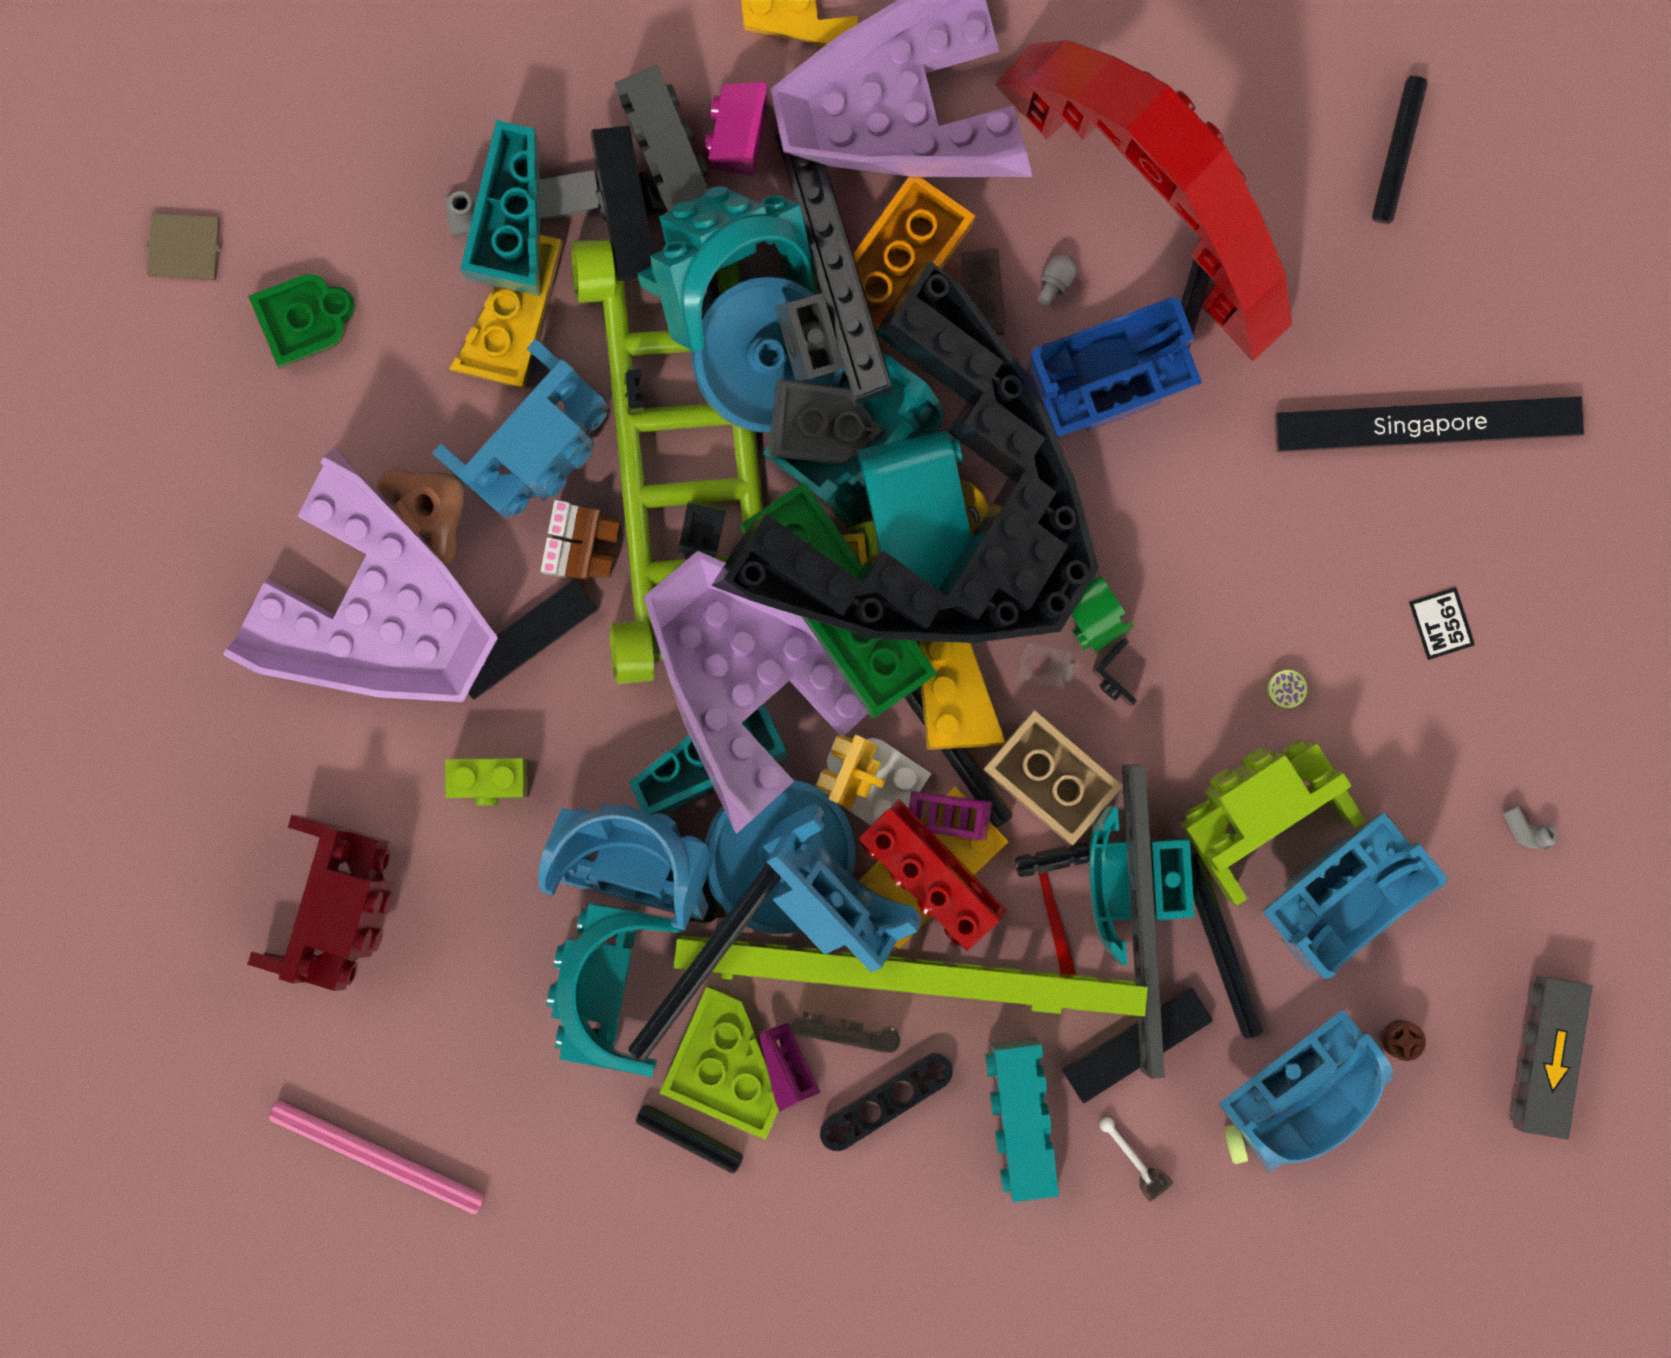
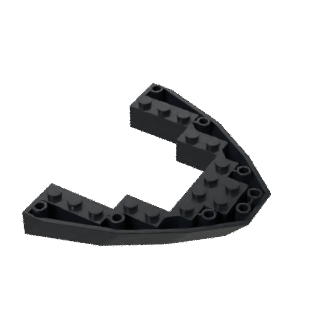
[711,261,1099,643]

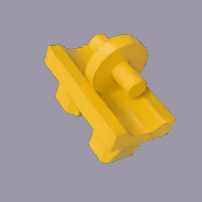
[816,735,885,809]

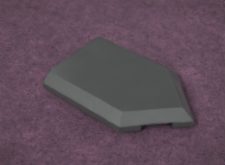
[769,379,884,465]

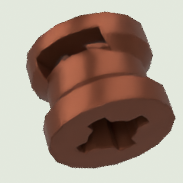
[1381,1020,1426,1061]

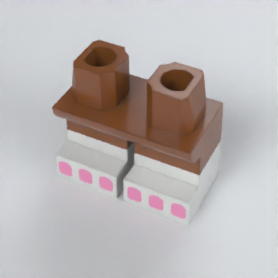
[540,500,621,581]

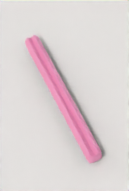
[269,1101,484,1214]

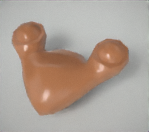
[377,468,465,565]

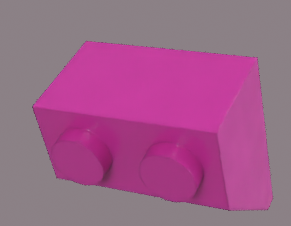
[703,82,769,177]

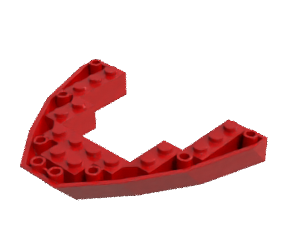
[995,40,1292,361]

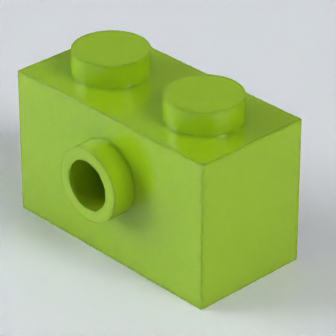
[445,758,528,806]

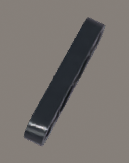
[820,1053,953,1151]

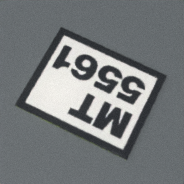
[1409,587,1475,660]

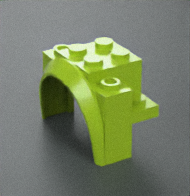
[1180,739,1366,906]

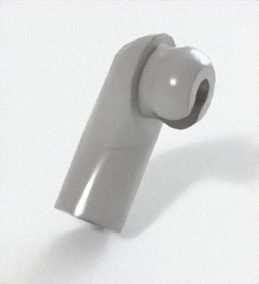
[1502,805,1558,850]

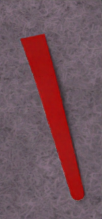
[1038,871,1076,975]

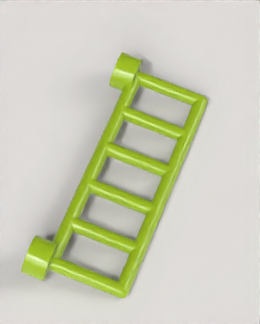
[571,239,764,685]

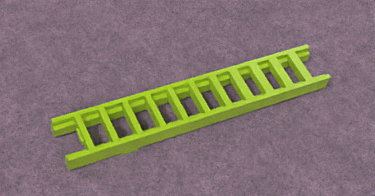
[674,935,1148,1017]

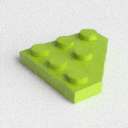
[660,985,779,1140]

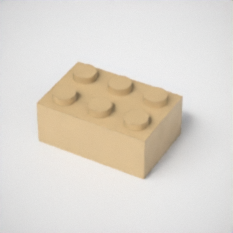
[982,710,1123,845]

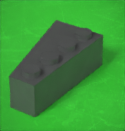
[614,65,709,212]

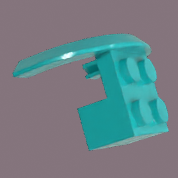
[1089,806,1195,965]

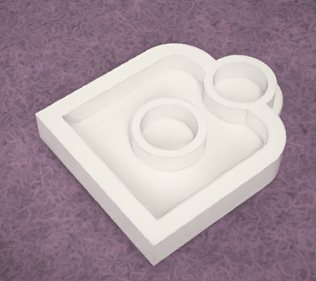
[827,738,931,825]

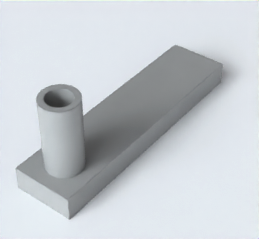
[444,170,599,238]

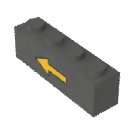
[1510,975,1593,1140]

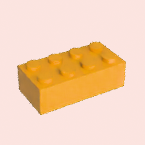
[853,177,975,348]

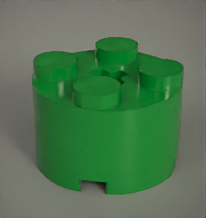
[1071,576,1135,653]

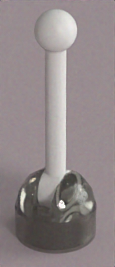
[1099,1117,1173,1202]

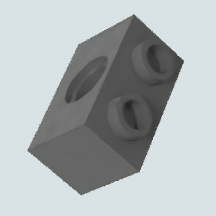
[775,293,844,381]

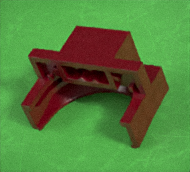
[247,815,394,991]

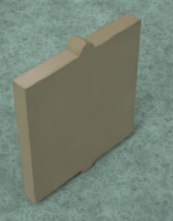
[146,213,221,280]

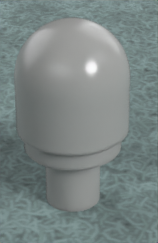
[1037,254,1077,306]

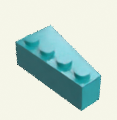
[460,120,540,296]
[629,704,789,816]
[985,1037,1059,1202]

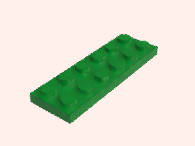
[739,482,938,719]

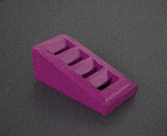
[909,791,992,840]
[759,1023,821,1112]

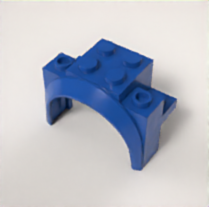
[1026,297,1202,438]

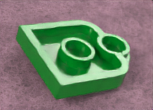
[248,274,355,369]

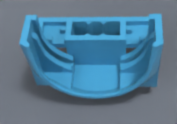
[432,339,610,520]
[1261,812,1447,979]

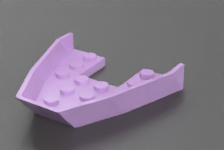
[770,0,1033,177]
[223,447,498,702]
[643,551,868,834]

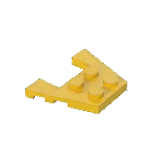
[741,0,858,47]

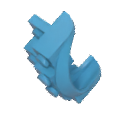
[538,803,713,930]
[762,804,922,972]
[1219,1010,1393,1174]

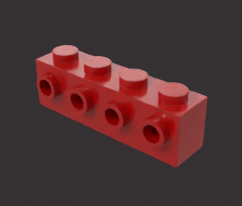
[858,799,1007,951]

